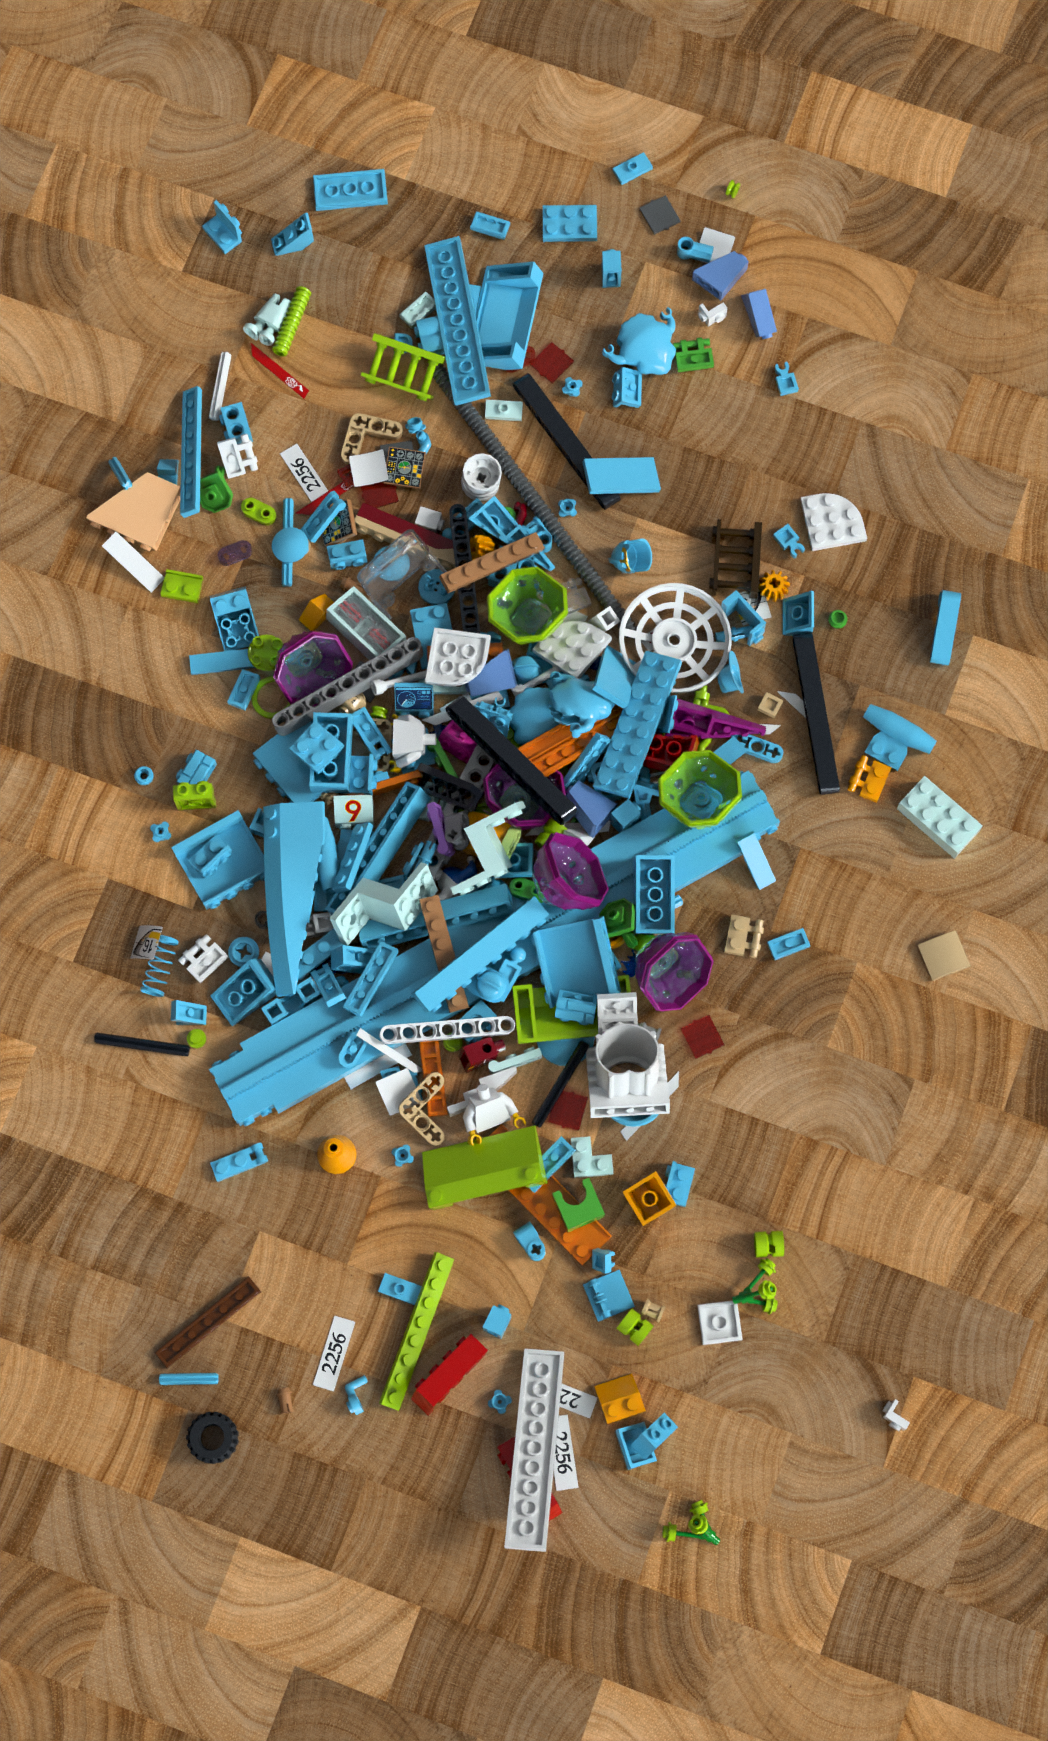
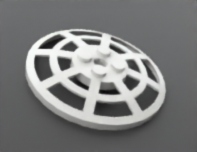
[619,583,732,694]

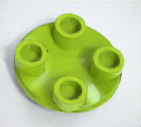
[248,634,283,671]

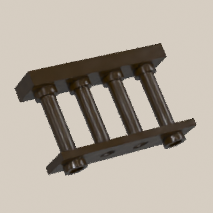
[709,519,762,599]

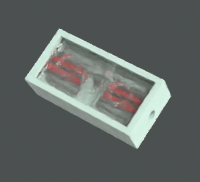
[326,586,406,669]

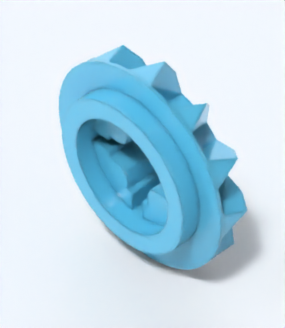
[228,937,259,967]

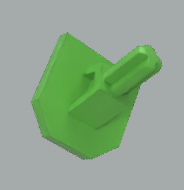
[200,465,233,513]
[599,898,638,948]

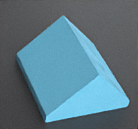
[783,591,814,636]
[615,1422,657,1470]

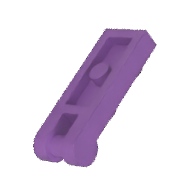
[427,802,455,857]

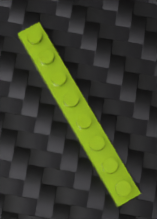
[379,1252,454,1411]

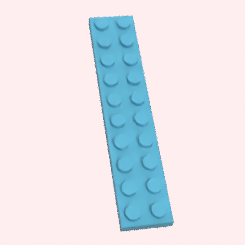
[424,236,491,406]

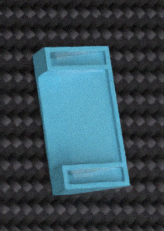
[475,262,543,370]

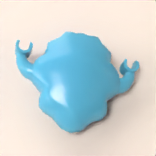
[602,307,676,375]
[548,671,615,738]
[494,687,561,746]

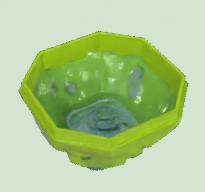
[487,567,568,645]
[658,750,742,830]

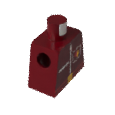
[458,1037,506,1073]

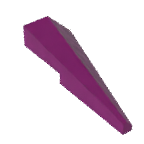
[665,698,766,739]

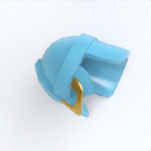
[608,539,652,574]

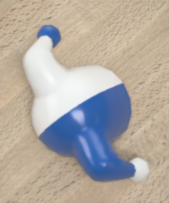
[438,856,478,901]

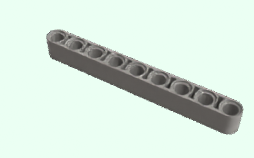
[272,637,424,736]

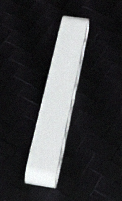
[379,1016,515,1044]

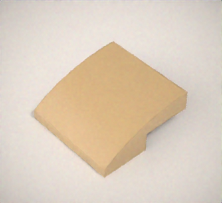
[918,931,971,981]

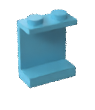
[721,590,766,646]

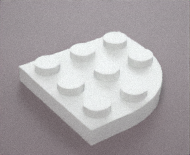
[800,493,867,551]
[532,621,612,679]
[425,628,491,687]

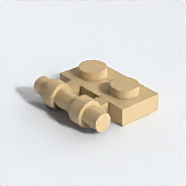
[724,914,764,958]

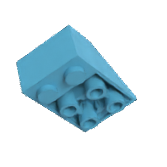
[209,586,259,651]

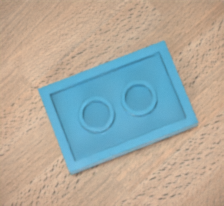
[543,205,597,242]

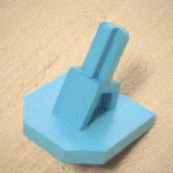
[634,776,659,821]

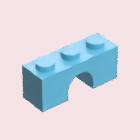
[261,977,322,1026]

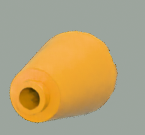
[317,1135,356,1174]

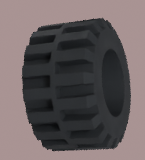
[186,1412,239,1464]

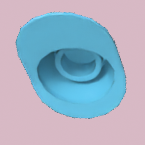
[717,651,744,694]
[512,656,553,685]
[467,966,510,1003]

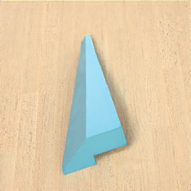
[468,496,555,571]

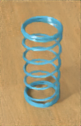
[140,935,179,997]

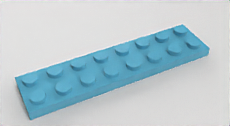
[593,651,682,799]

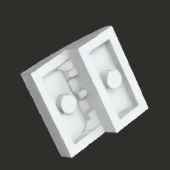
[597,992,638,1035]

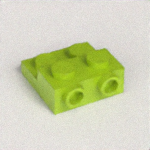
[173,781,216,810]

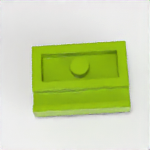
[161,569,204,603]

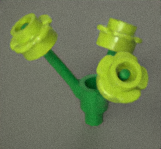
[732,1258,778,1314]
[662,1500,720,1545]

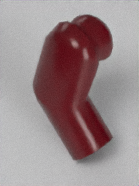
[513,502,527,526]

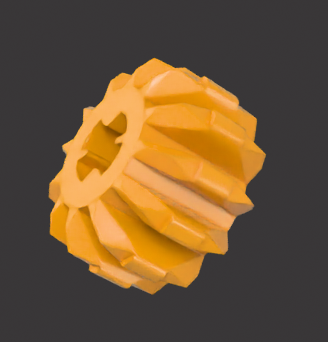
[470,535,495,560]
[759,570,790,602]

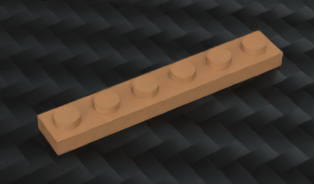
[439,532,545,593]
[419,895,469,1013]

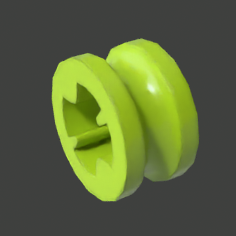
[725,180,740,199]
[370,706,388,719]

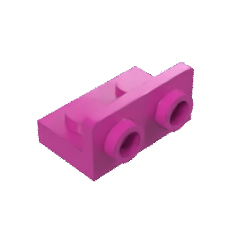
[438,720,477,764]

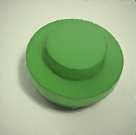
[828,610,847,629]

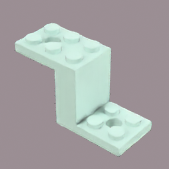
[451,801,526,896]
[330,862,438,946]

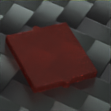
[530,342,574,384]
[361,481,399,508]
[681,1015,725,1059]
[548,1091,588,1131]

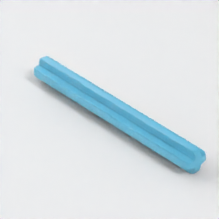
[282,498,294,587]

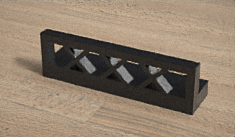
[417,763,483,813]

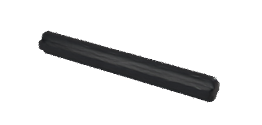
[94,1032,190,1056]
[532,1041,589,1128]

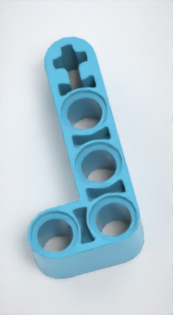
[930,590,961,666]

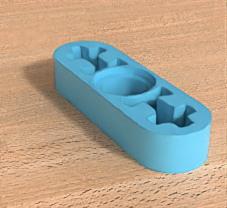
[731,734,783,763]

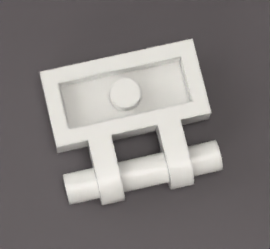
[217,434,258,479]
[178,934,228,983]

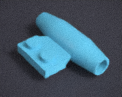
[863,704,937,771]
[317,817,339,893]

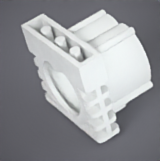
[586,1024,670,1118]

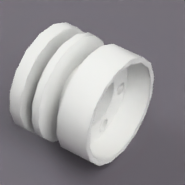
[461,453,502,501]

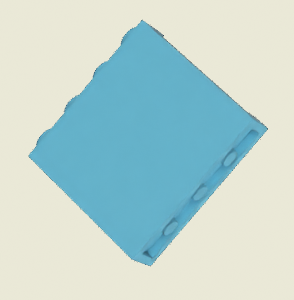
[253,721,322,803]
[171,810,265,910]
[531,916,621,1008]

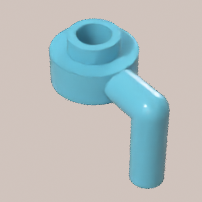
[345,1375,368,1415]

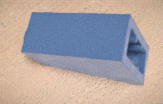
[692,251,749,301]
[741,289,777,340]
[465,648,517,697]
[566,780,617,838]

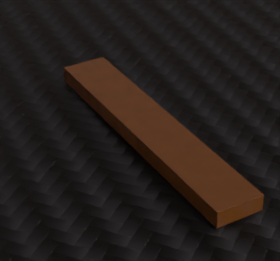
[154,1276,261,1369]

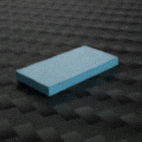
[313,169,388,211]
[582,457,661,494]
[592,645,636,709]

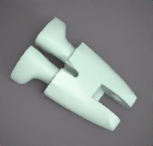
[243,293,291,346]

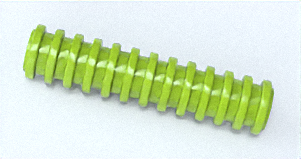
[272,286,311,357]

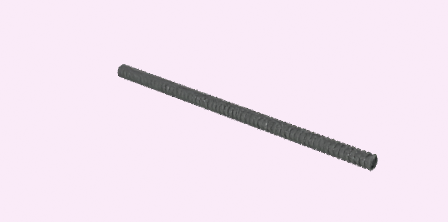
[433,363,637,638]

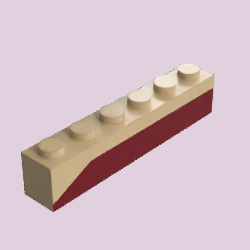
[355,503,465,570]

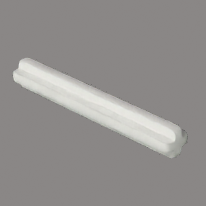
[209,352,231,421]

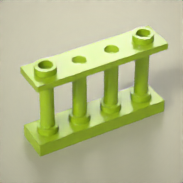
[361,333,446,402]

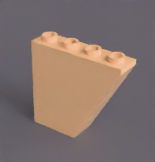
[86,472,181,551]

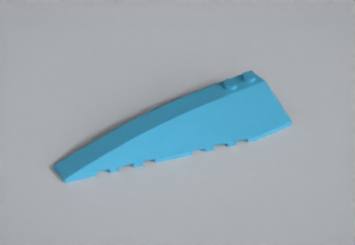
[263,801,325,997]

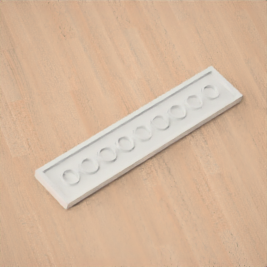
[505,1349,564,1552]

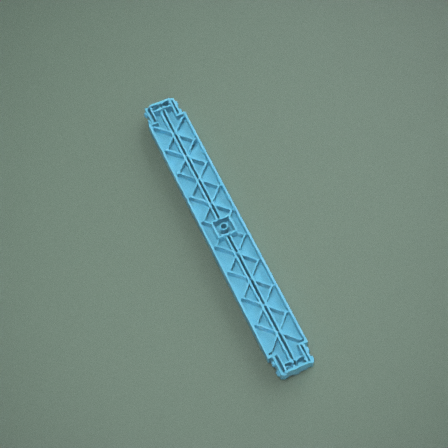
[209,770,780,1126]

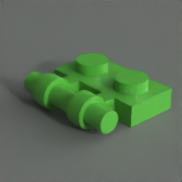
[673,337,714,372]

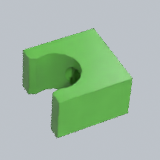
[552,1178,605,1232]

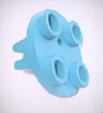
[418,569,455,605]

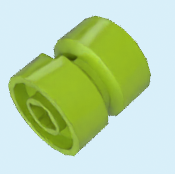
[535,819,567,847]
[754,1231,784,1258]
[616,1308,654,1346]

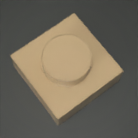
[758,692,783,718]

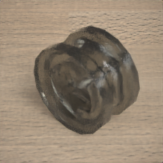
[255,910,268,929]

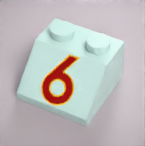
[333,795,374,830]

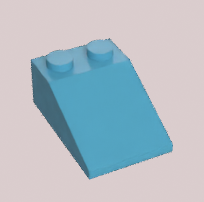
[410,603,452,670]
[210,959,276,1026]

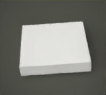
[697,1301,743,1345]

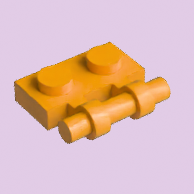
[847,755,892,803]

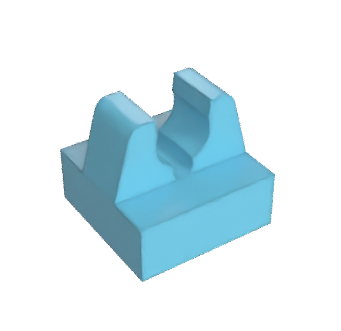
[592,1248,615,1274]

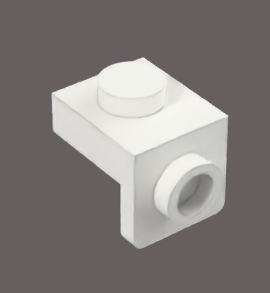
[698,302,727,326]
[883,1399,910,1431]

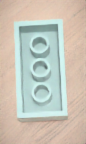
[897,776,983,859]

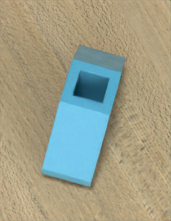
[271,213,314,256]

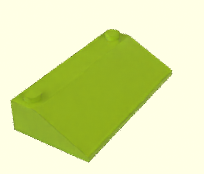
[512,975,631,1044]
[422,1125,548,1210]

